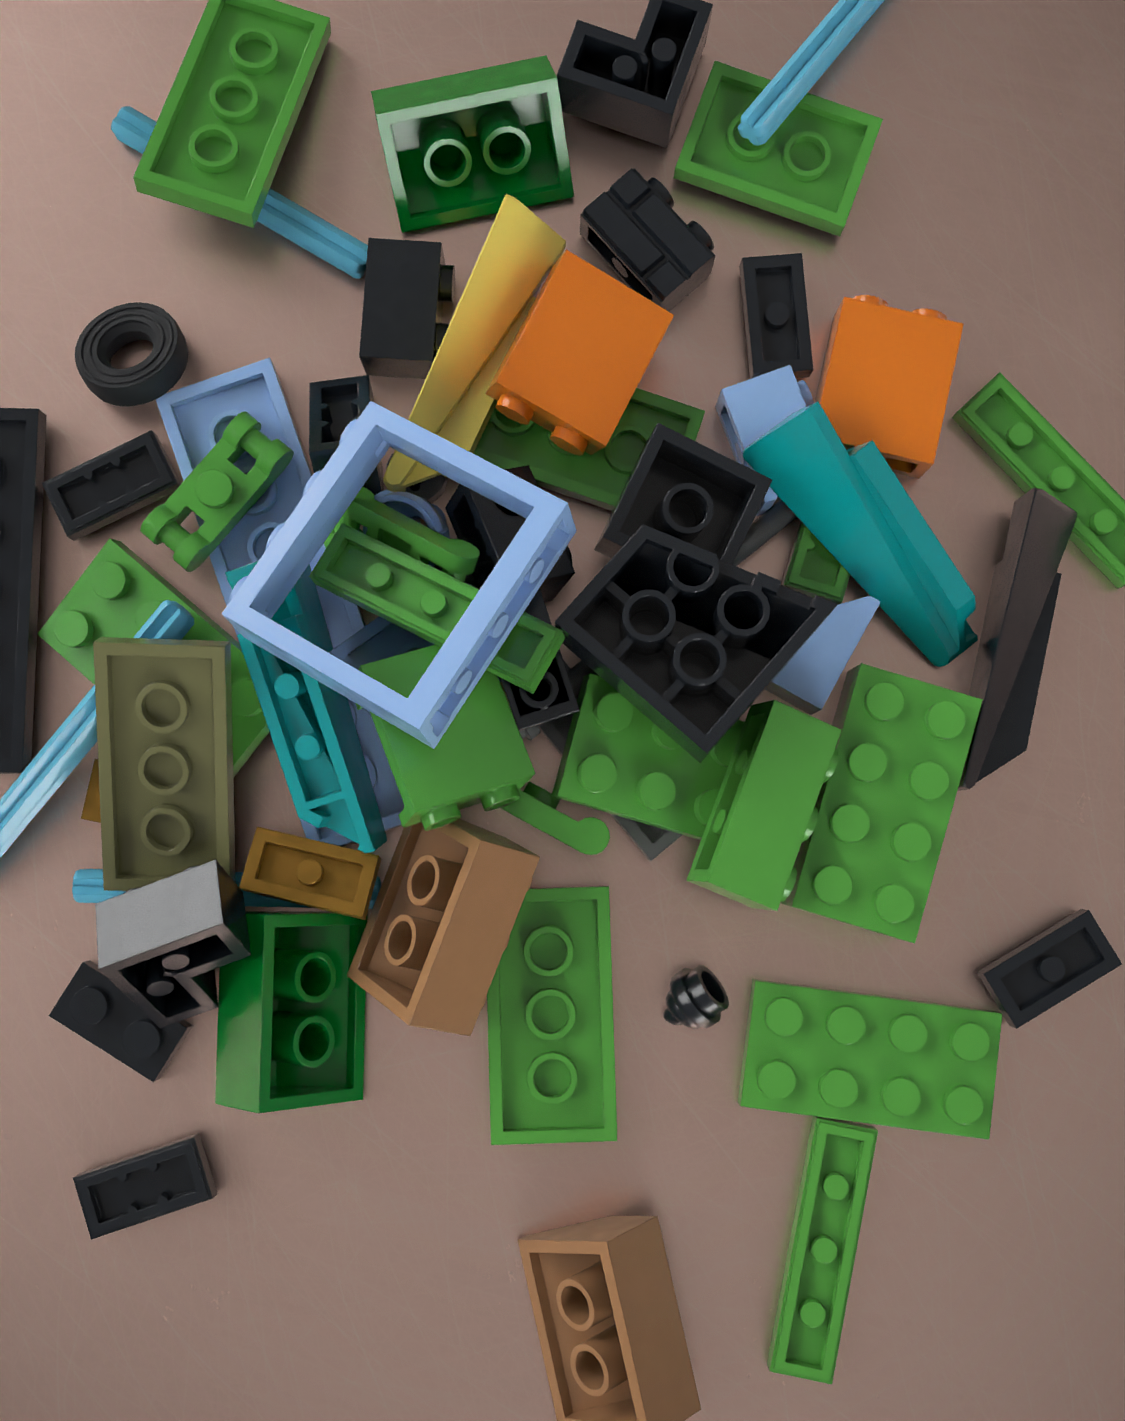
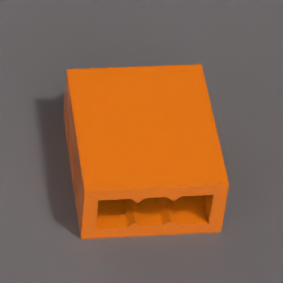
[485,249,674,456]
[814,295,964,479]

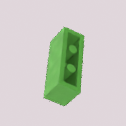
[686,700,842,911]

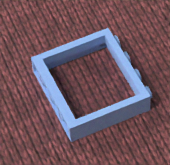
[222,401,577,749]

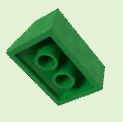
[371,55,574,232]
[215,911,368,1114]

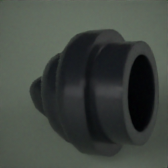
[663,965,729,1029]

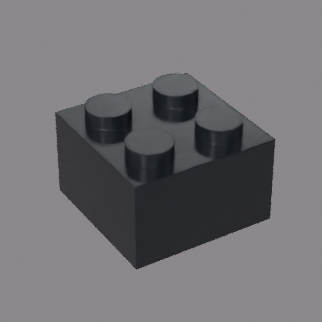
[594,423,772,565]

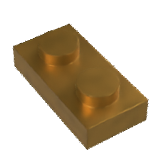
[239,827,382,920]

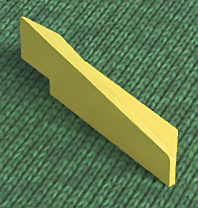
[383,194,566,492]

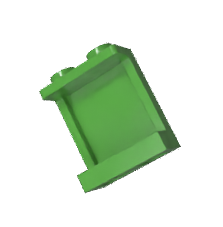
[355,645,536,831]

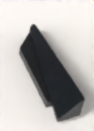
[957,488,1077,791]

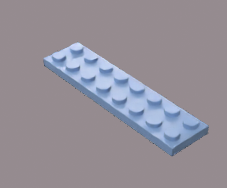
[156,357,404,847]

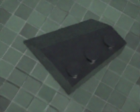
[555,524,838,763]

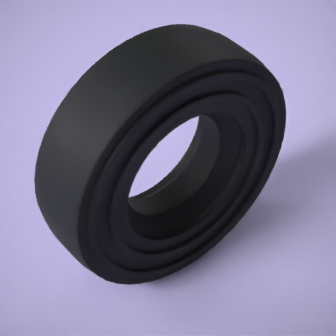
[75,302,188,407]

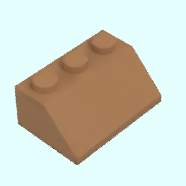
[347,819,540,1036]
[518,1215,701,1421]

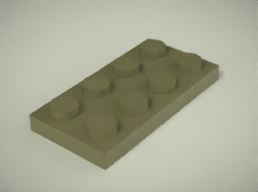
[93,637,236,891]

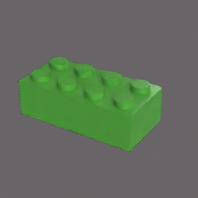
[781,663,983,943]

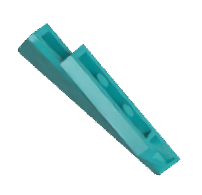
[743,402,978,667]
[225,561,387,854]

